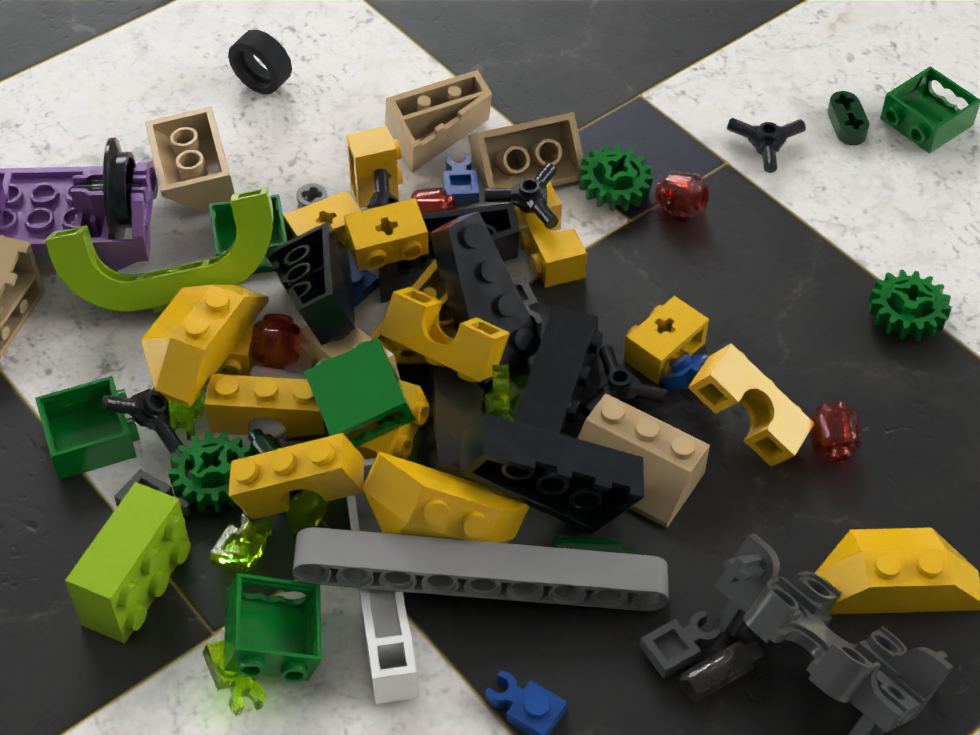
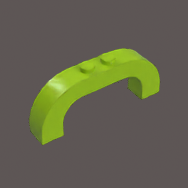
[45,187,274,312]

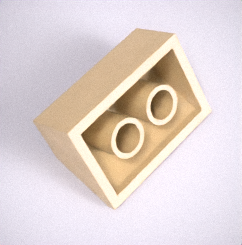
[145,106,235,213]
[468,112,584,190]
[577,393,710,528]

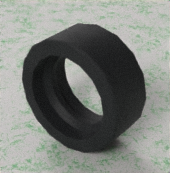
[228,30,292,94]

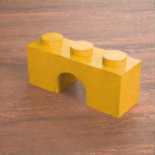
[514,181,587,288]
[380,287,510,383]
[688,343,814,467]
[204,374,327,438]
[229,433,364,520]

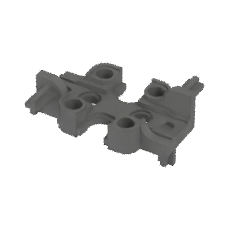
[714,534,953,735]

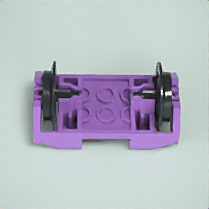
[0,137,158,271]

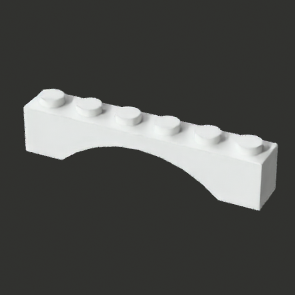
[346,458,419,704]

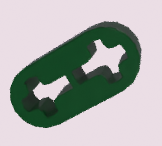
[827,91,869,145]

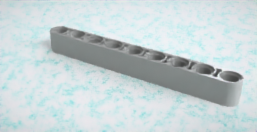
[292,527,669,611]

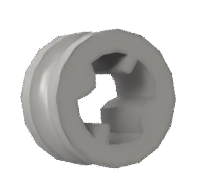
[296,183,327,209]

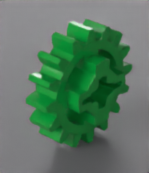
[577,145,654,211]
[868,270,952,341]
[168,431,253,512]

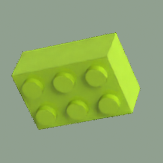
[65,482,191,644]

